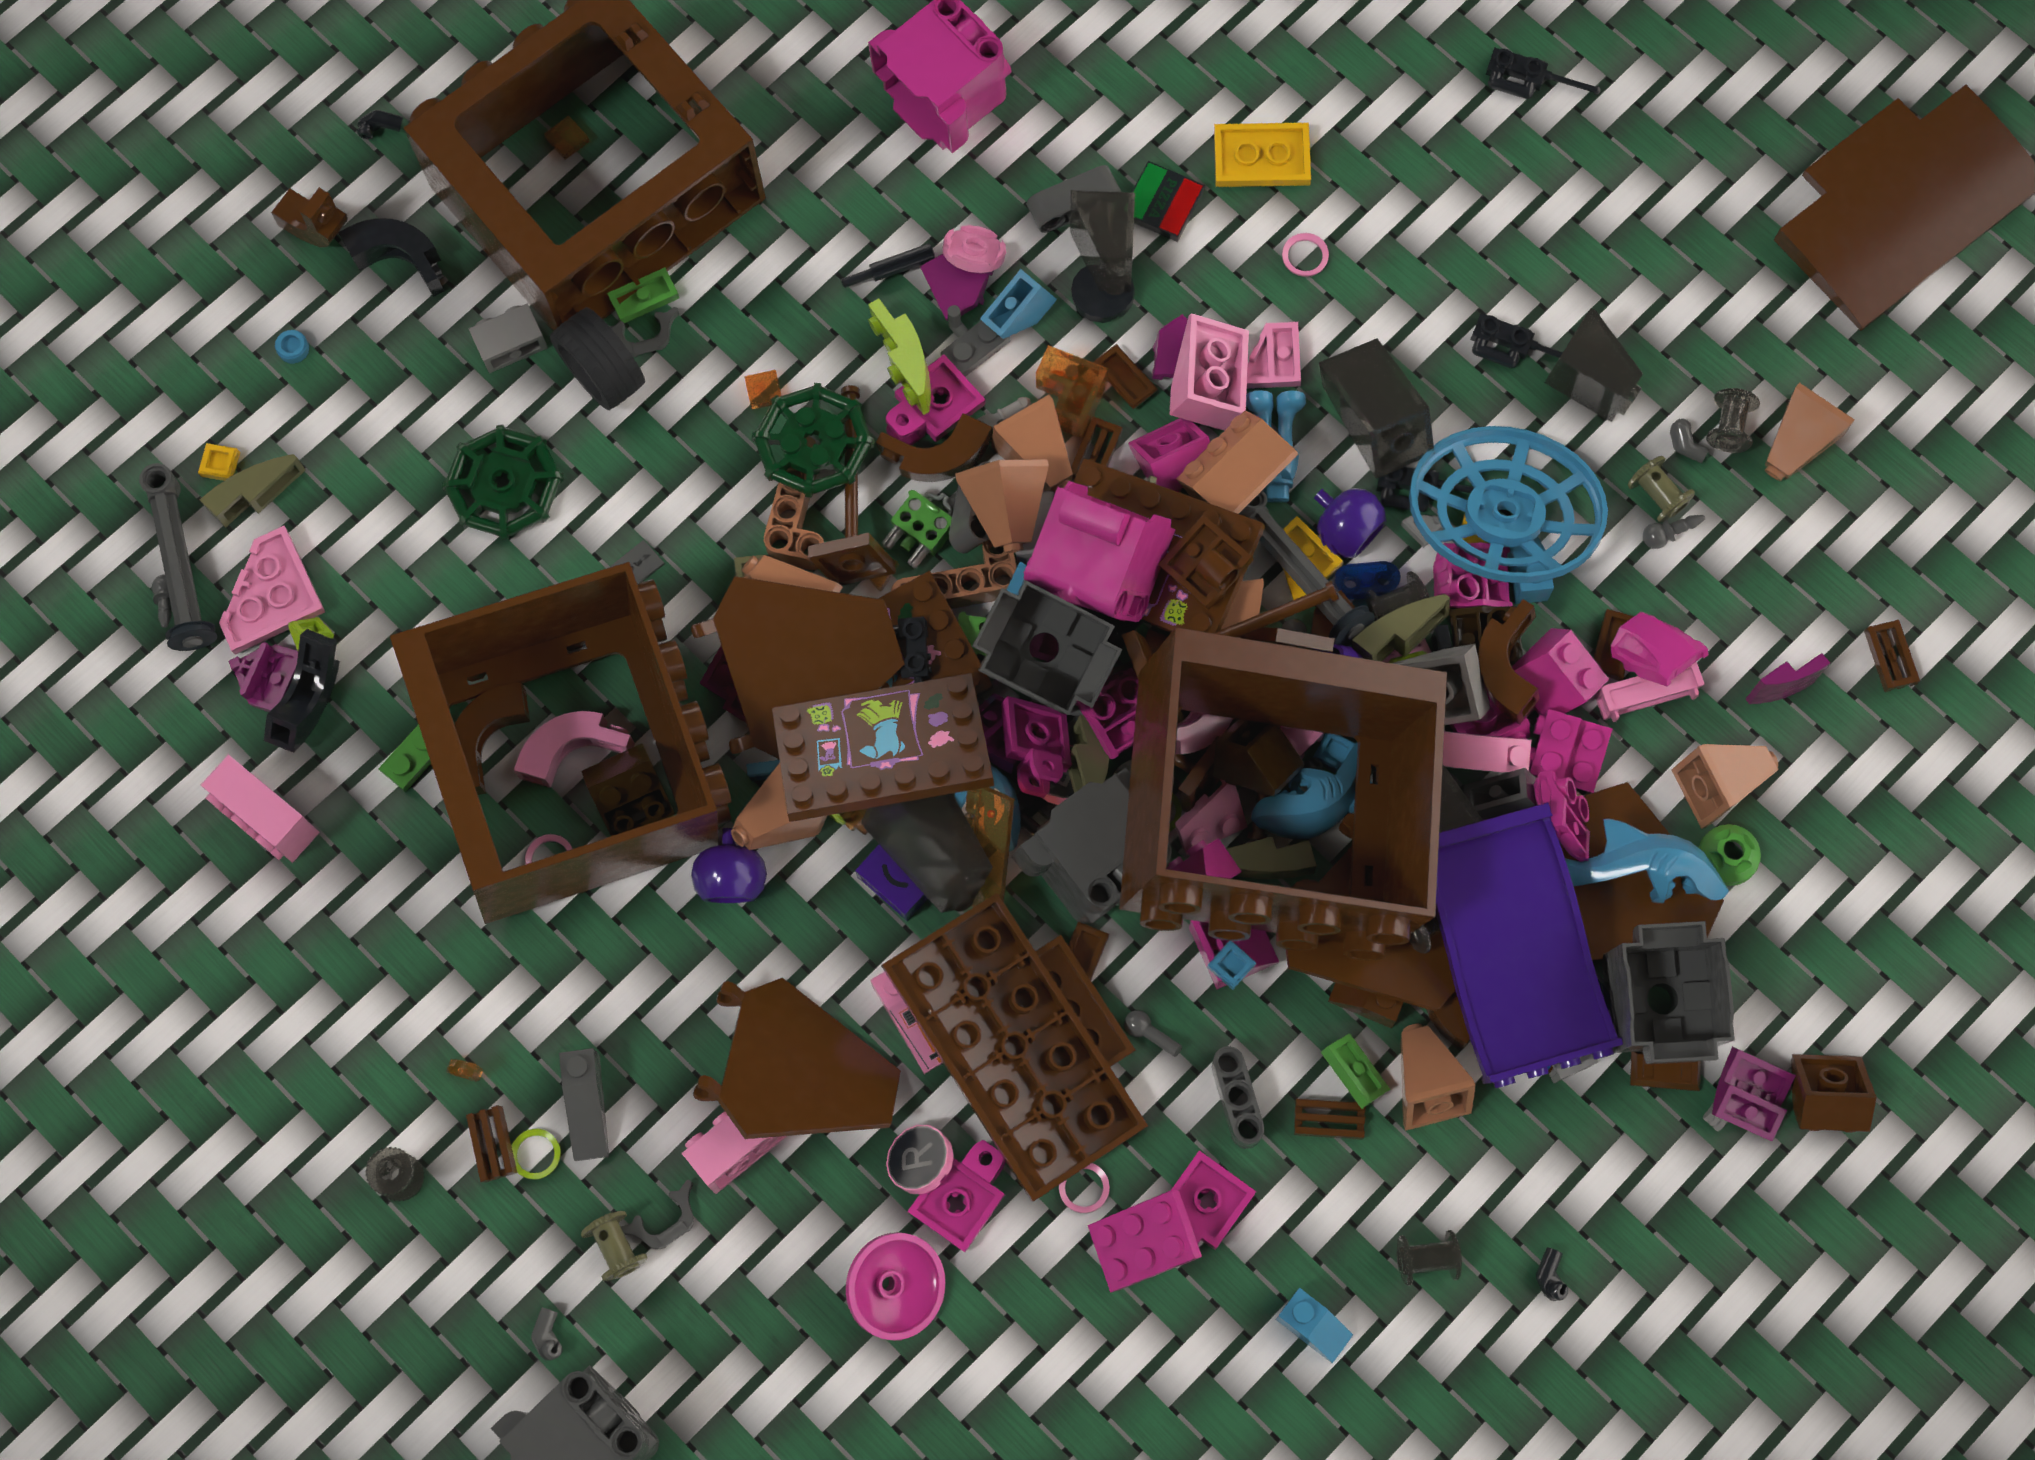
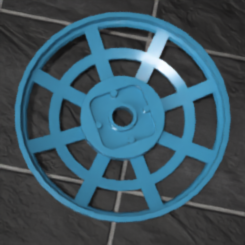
[1409,426,1608,583]

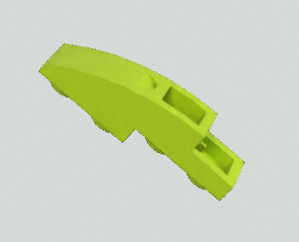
[868,299,931,415]

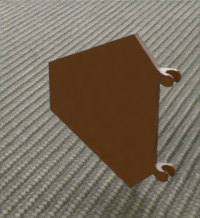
[691,576,904,760]
[1560,782,1724,961]
[1286,813,1456,1012]
[693,978,901,1139]

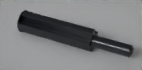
[841,243,935,288]

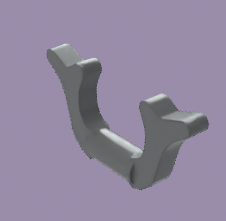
[609,307,679,357]
[621,1180,694,1249]

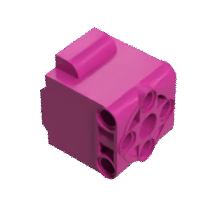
[868,0,1012,154]
[1024,481,1176,622]

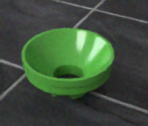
[1698,824,1761,886]

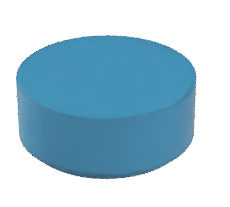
[275,330,309,364]

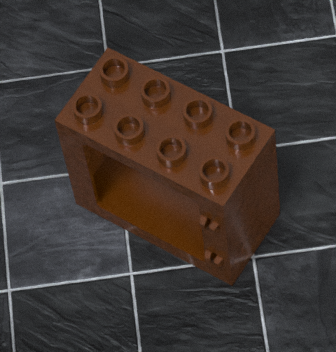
[403,0,766,331]
[390,562,731,924]
[1119,627,1447,961]

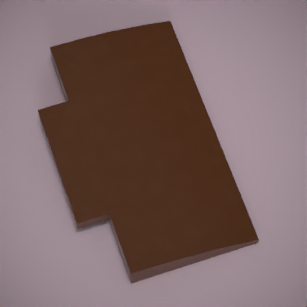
[1774,84,2035,331]
[881,893,1148,1202]

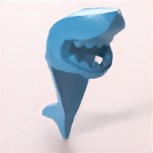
[1251,742,1372,839]
[1565,818,1729,903]

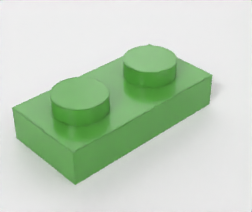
[607,267,680,323]
[378,724,431,792]
[1321,1033,1390,1109]

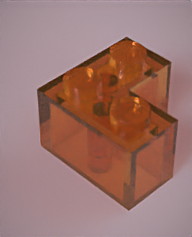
[1036,345,1108,439]

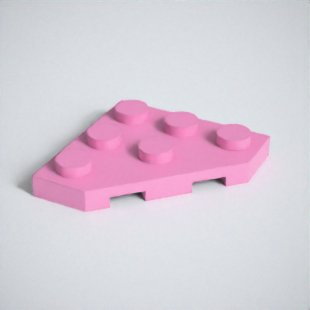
[219,526,325,655]

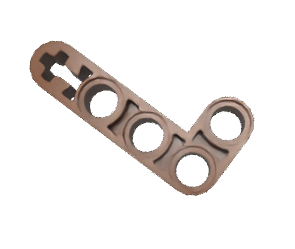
[764,436,824,570]
[891,539,1017,609]

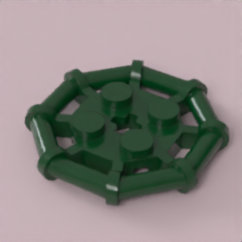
[752,383,875,498]
[442,424,564,540]

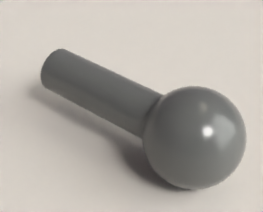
[1124,1010,1182,1057]

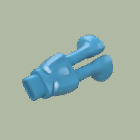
[1246,390,1306,502]

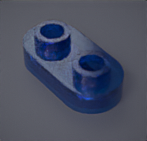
[1334,561,1401,600]

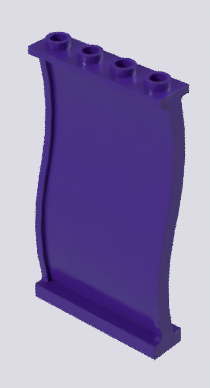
[1435,803,1623,1088]

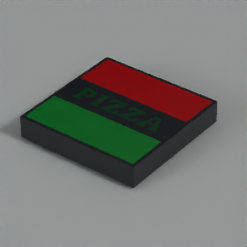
[1121,161,1205,242]

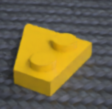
[1282,516,1343,600]

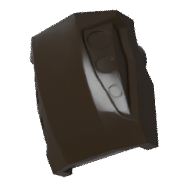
[1449,606,1523,667]

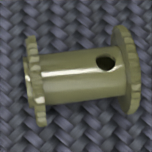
[1628,456,1695,522]
[581,1211,647,1281]

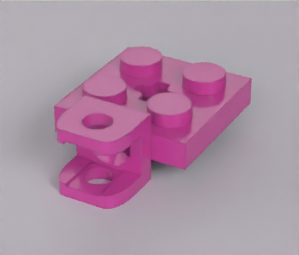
[886,354,986,445]
[1001,696,1072,798]
[907,1140,1006,1253]
[1171,1151,1256,1250]

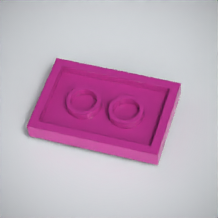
[1087,1189,1202,1293]

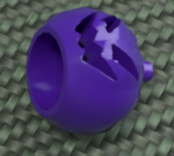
[1314,488,1387,558]
[691,828,767,903]

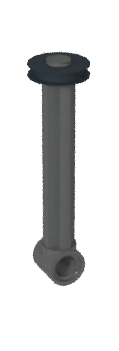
[139,463,217,651]
[1239,490,1375,646]

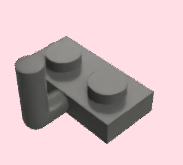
[940,305,1010,377]

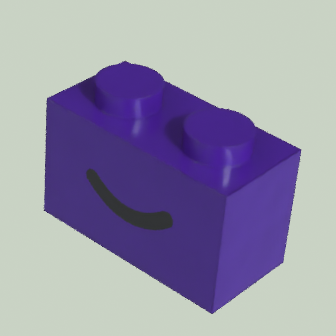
[855,841,934,921]

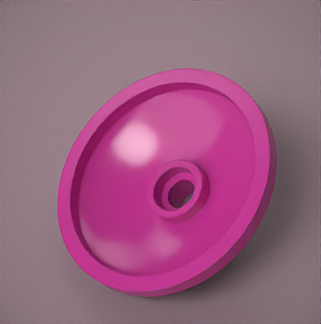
[846,1232,945,1340]

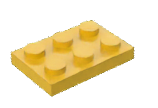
[1214,123,1311,187]

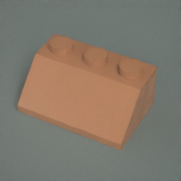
[1176,410,1298,514]

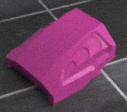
[1433,542,1513,608]
[1611,612,1709,687]
[1075,667,1139,759]
[1534,770,1590,862]

